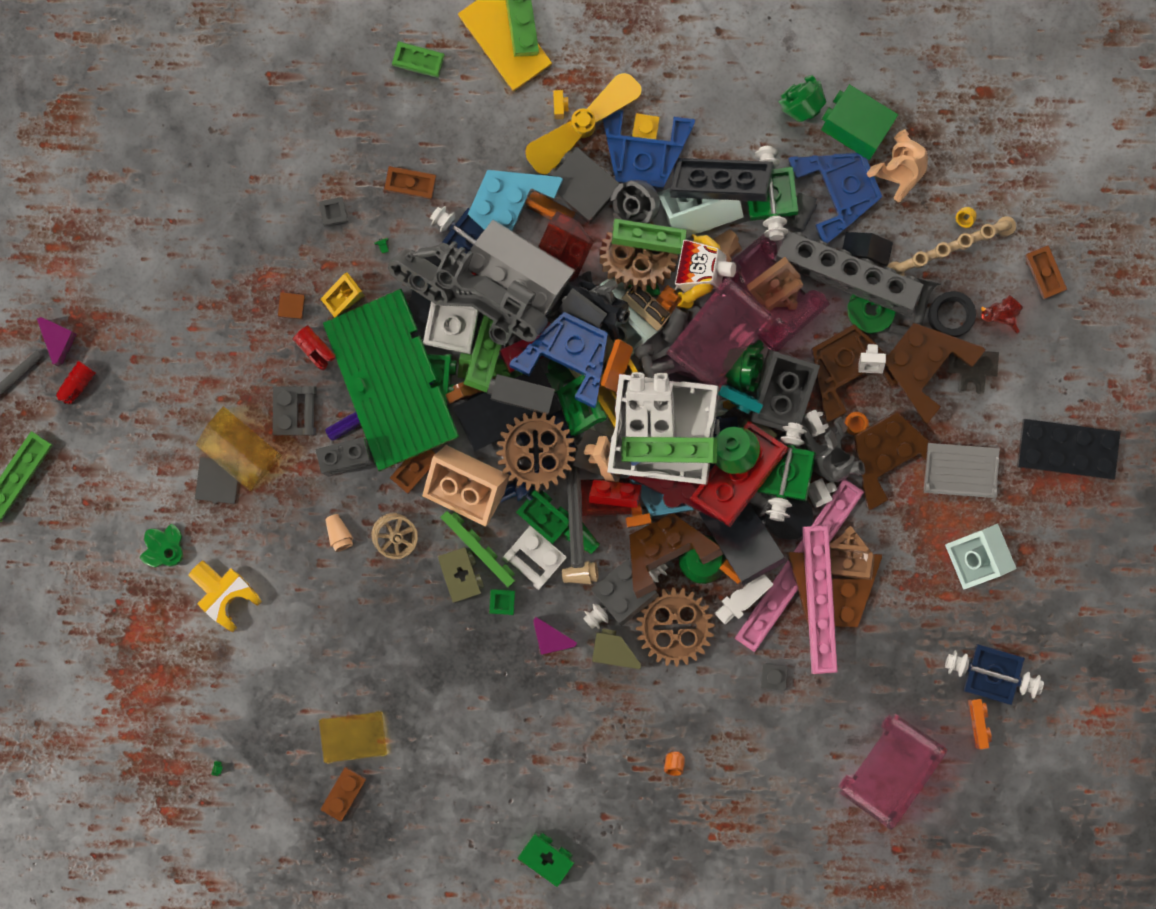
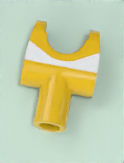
[188,560,262,632]

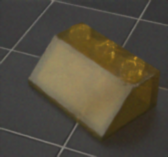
[195,406,282,492]

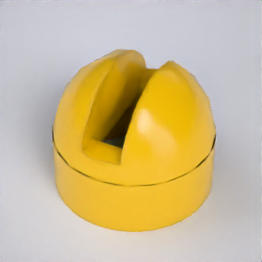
[955,207,977,228]

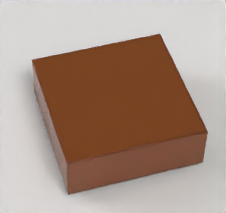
[278,292,305,320]

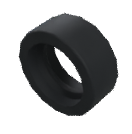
[928,291,976,338]

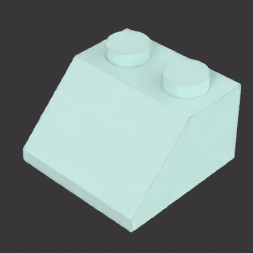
[945,524,1017,590]

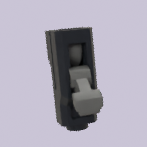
[564,277,630,340]

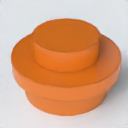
[844,412,869,436]

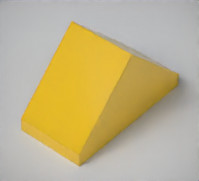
[321,272,365,318]

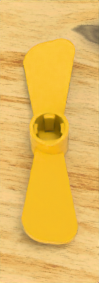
[525,73,641,175]

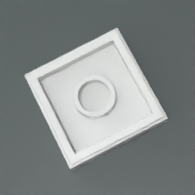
[423,302,479,354]

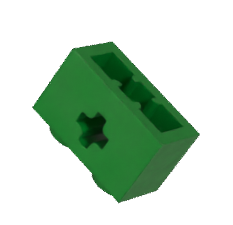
[517,832,575,887]

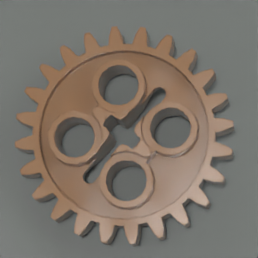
[599,222,678,292]
[496,412,576,492]
[635,587,715,667]

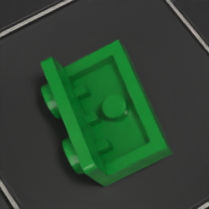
[427,354,457,405]
[516,490,569,545]

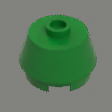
[778,75,827,122]
[722,344,764,392]
[715,427,760,474]
[679,535,726,584]

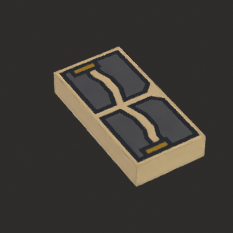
[621,286,671,331]

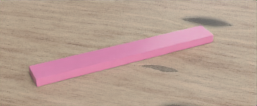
[734,479,864,652]

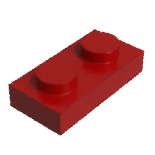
[589,480,642,508]

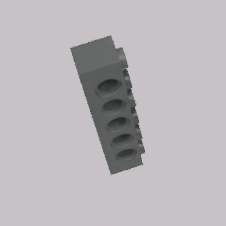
[776,231,924,317]

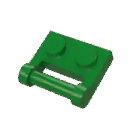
[557,375,607,436]

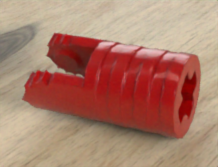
[292,325,336,371]
[56,360,96,405]

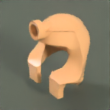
[867,129,928,202]

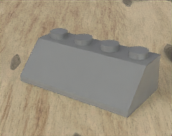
[469,220,575,315]

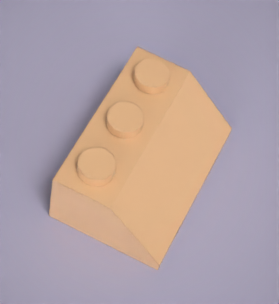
[422,445,510,527]

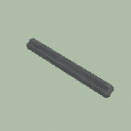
[566,462,585,568]

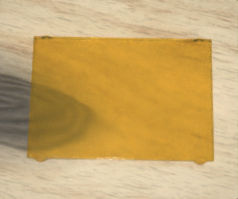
[319,711,387,764]

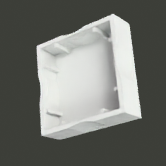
[607,374,719,485]

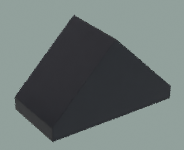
[842,232,893,266]

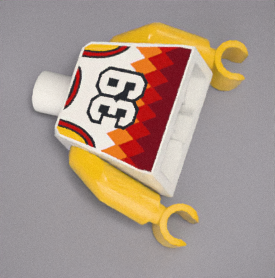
[675,234,736,309]

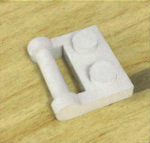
[502,526,567,590]

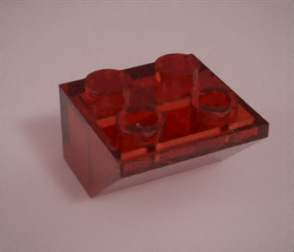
[538,211,594,281]

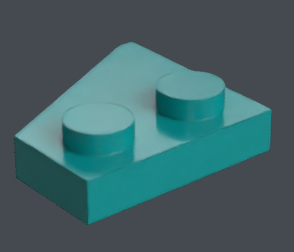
[718,384,763,414]

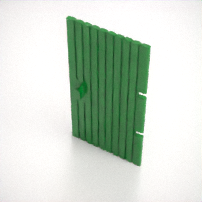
[323,289,459,472]

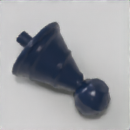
[507,473,536,502]

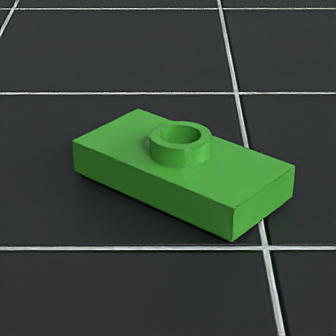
[392,41,445,78]

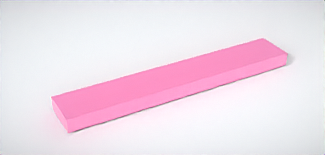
[802,525,838,674]

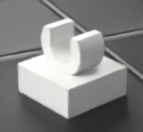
[858,344,886,373]
[801,410,829,438]
[808,478,837,508]

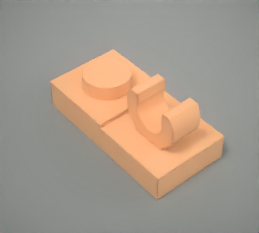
[584,436,621,482]

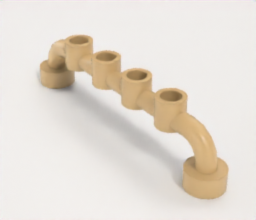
[887,216,1016,276]

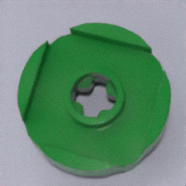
[847,294,895,334]

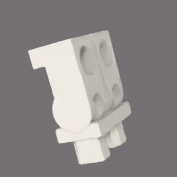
[626,372,675,437]
[714,574,774,625]

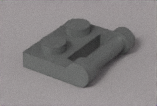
[272,386,317,436]

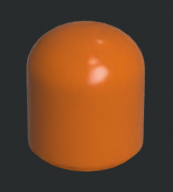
[664,751,685,776]

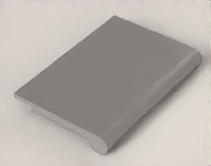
[924,443,1000,498]

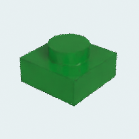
[489,589,515,615]

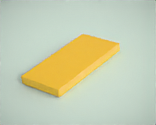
[458,0,552,92]

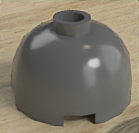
[611,180,660,224]

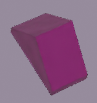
[37,317,77,366]
[533,617,577,655]

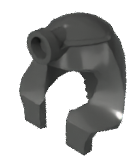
[801,417,865,482]

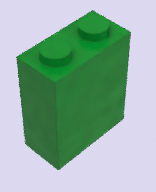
[821,84,899,161]

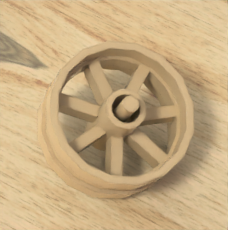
[371,513,418,559]

